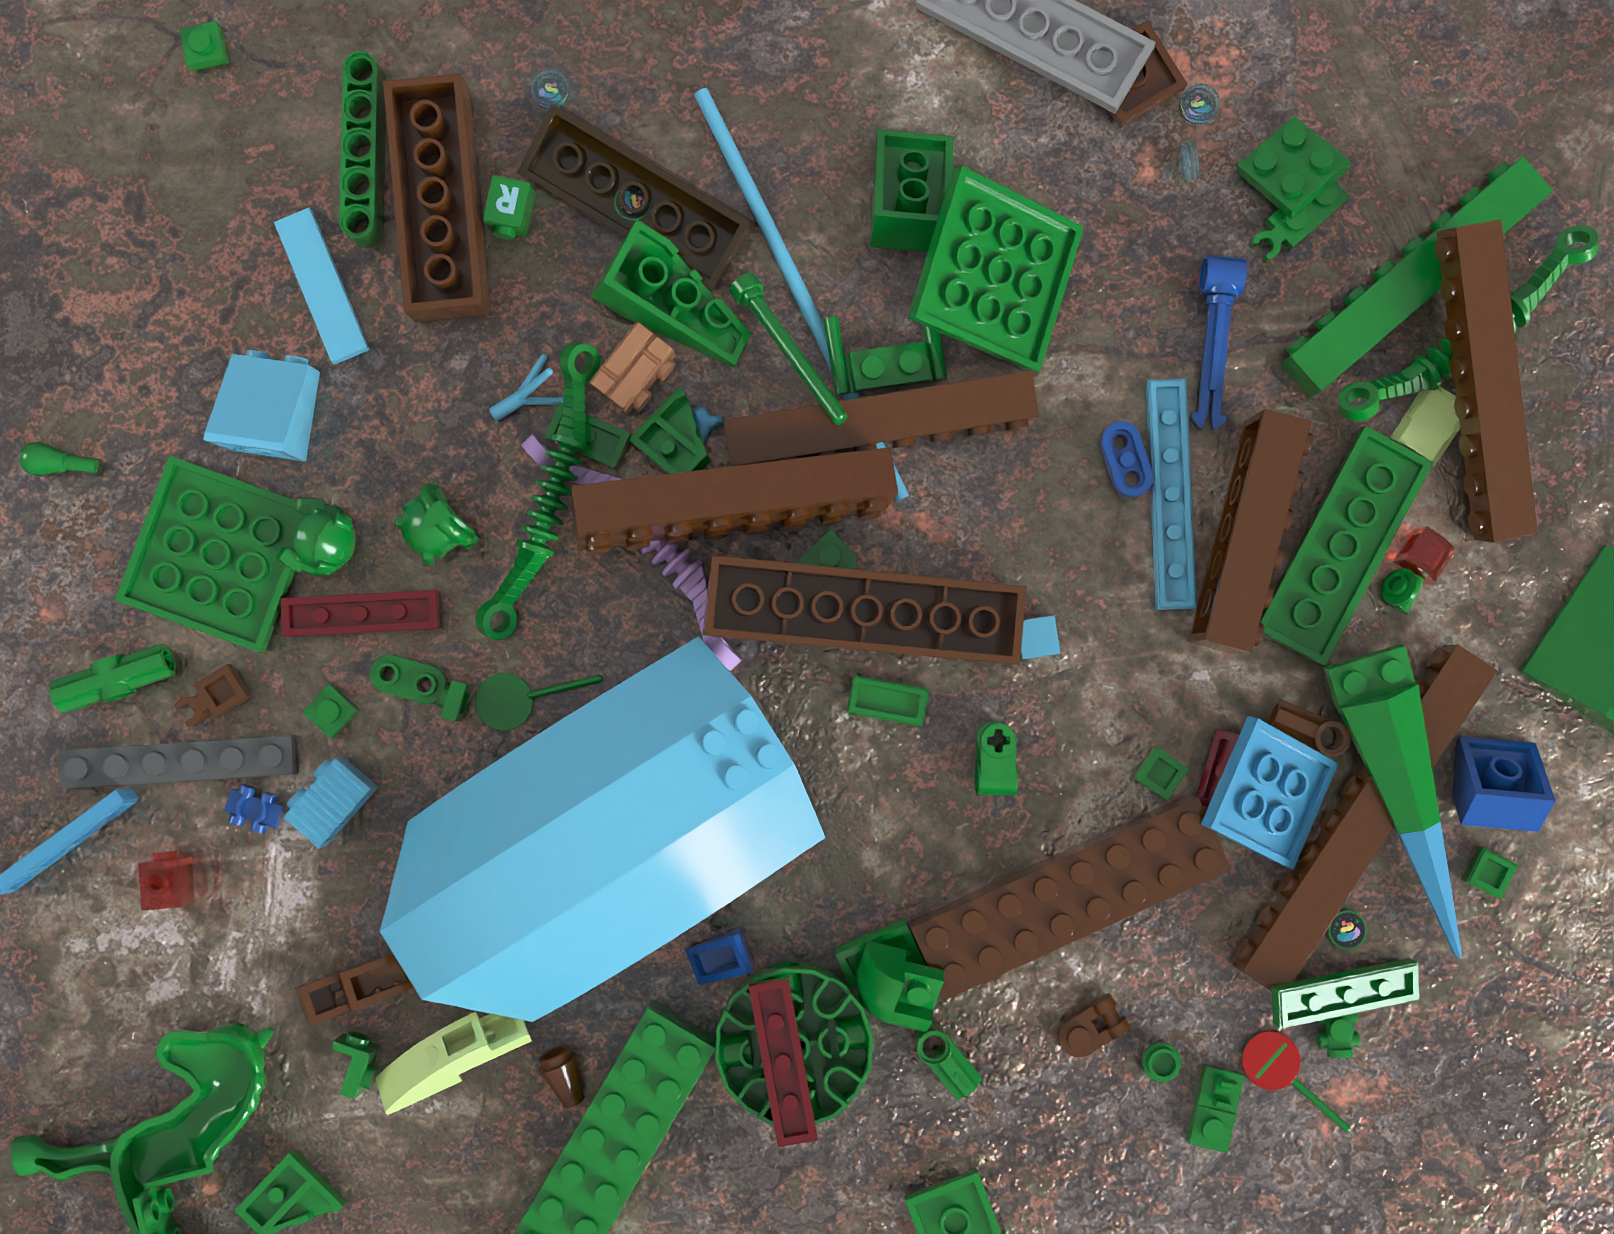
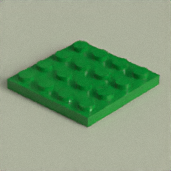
[907,166,1084,373]
[114,455,310,653]

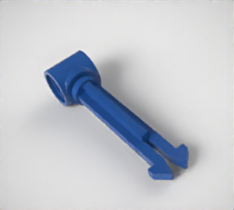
[1190,255,1247,430]

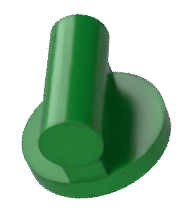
[1381,568,1425,614]

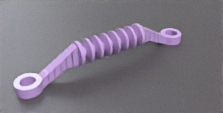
[521,434,742,671]

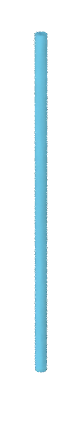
[694,88,909,502]

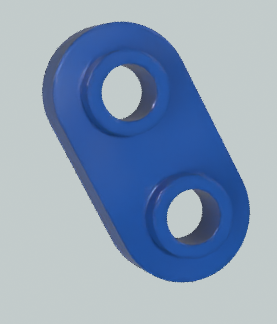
[1100,421,1153,498]

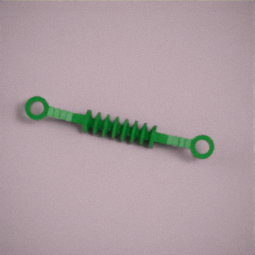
[1337,225,1599,422]
[475,342,601,640]

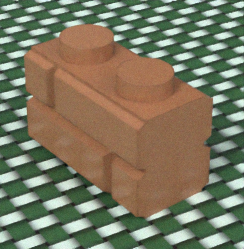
[589,321,676,415]

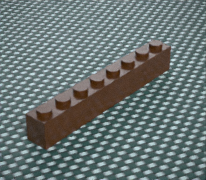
[1435,219,1538,543]
[723,370,1039,466]

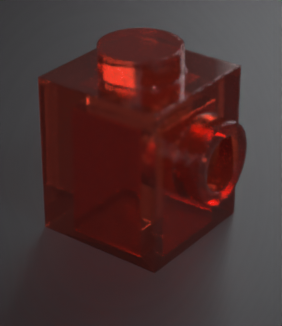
[138,850,195,911]

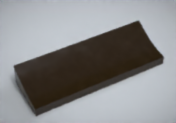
[517,103,757,290]

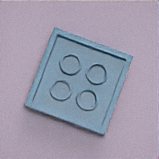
[1201,716,1339,870]

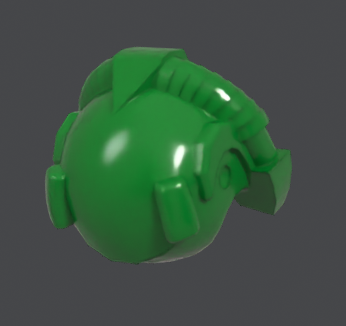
[395,481,480,565]
[276,497,357,576]

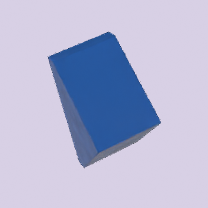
[685,926,755,985]

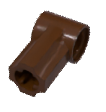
[1267,699,1351,756]

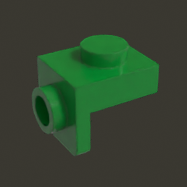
[331,1031,380,1099]

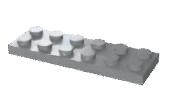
[915,0,1156,114]

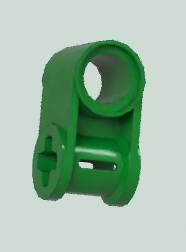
[974,721,1018,796]

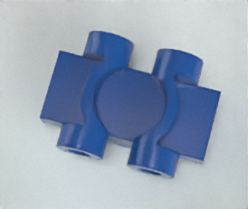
[224,784,285,833]

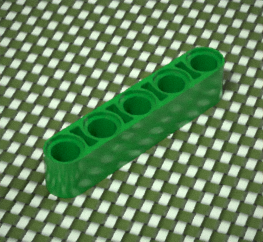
[339,51,386,248]

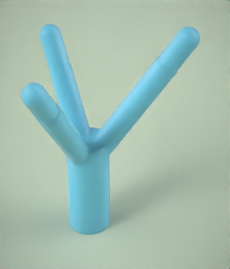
[489,354,563,421]

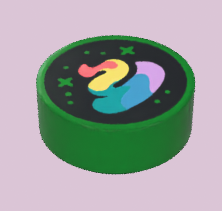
[614,186,652,221]
[1325,909,1367,950]

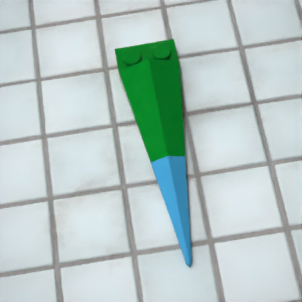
[1324,644,1462,959]

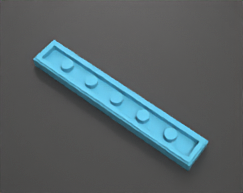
[1145,379,1197,610]

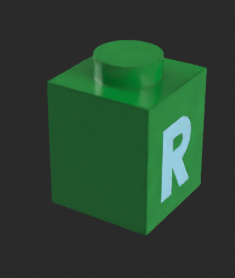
[483,175,536,240]

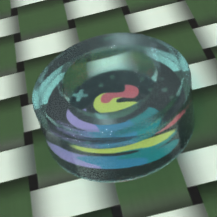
[530,68,570,110]
[1179,83,1220,125]
[1177,140,1200,182]

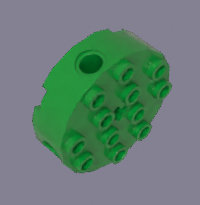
[715,961,873,1126]

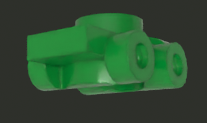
[1316,1012,1360,1058]

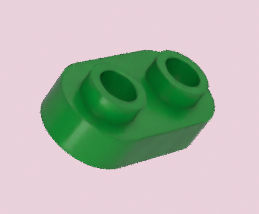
[370,654,449,704]

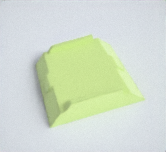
[1390,387,1460,468]

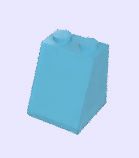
[204,350,320,462]

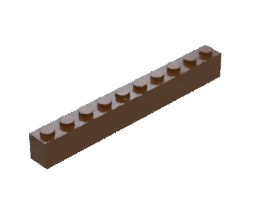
[1233,644,1497,991]

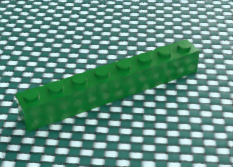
[1280,156,1554,398]

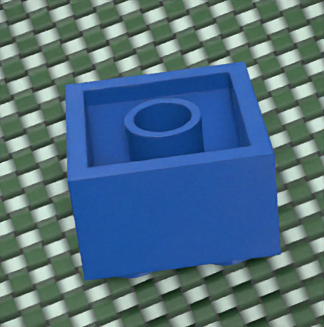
[1452,736,1556,832]

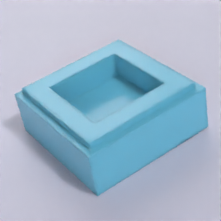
[1020,615,1061,660]

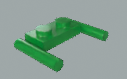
[823,316,947,396]

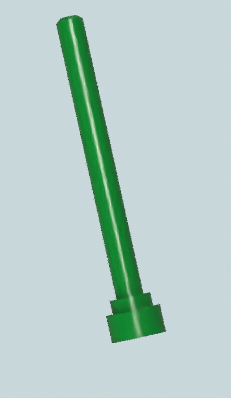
[729,273,847,425]

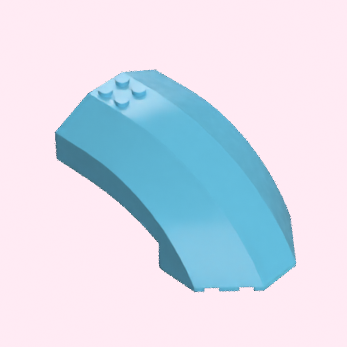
[379,636,825,1022]

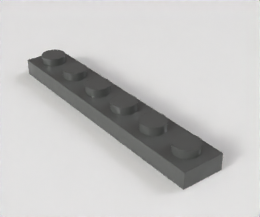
[58,735,297,789]

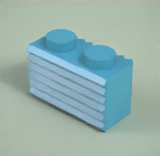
[283,757,379,849]

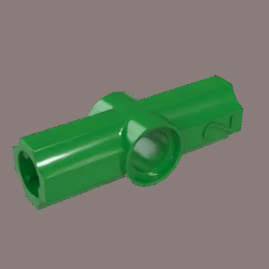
[48,644,177,713]

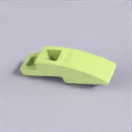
[375,1012,532,1115]

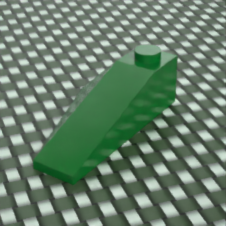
[590,219,751,367]

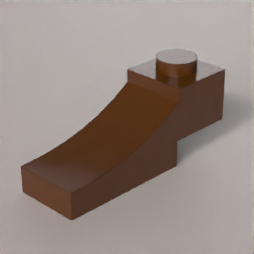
[295,953,414,1026]

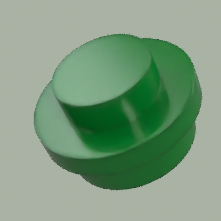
[1141,1042,1182,1082]

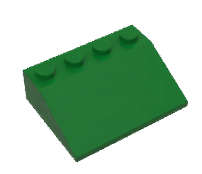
[1519,545,1614,735]

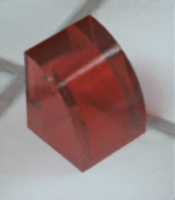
[1393,526,1455,586]

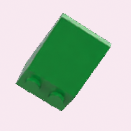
[869,129,953,252]

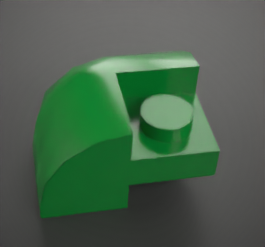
[856,941,944,1032]

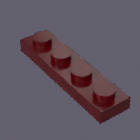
[281,590,441,637]
[748,976,818,1147]

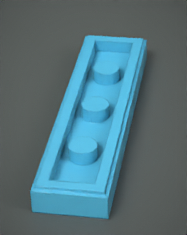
[274,208,370,364]

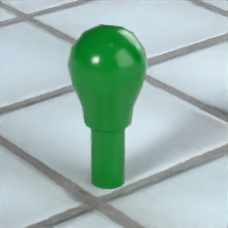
[18,442,99,476]

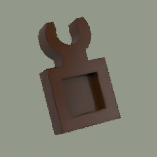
[174,664,252,726]

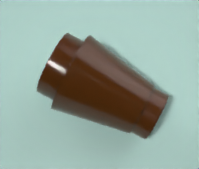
[539,1045,585,1108]

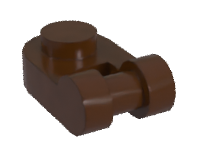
[1057,993,1131,1057]

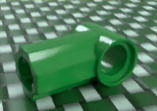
[913,1021,983,1100]

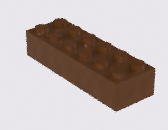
[383,73,491,322]
[1187,409,1313,654]

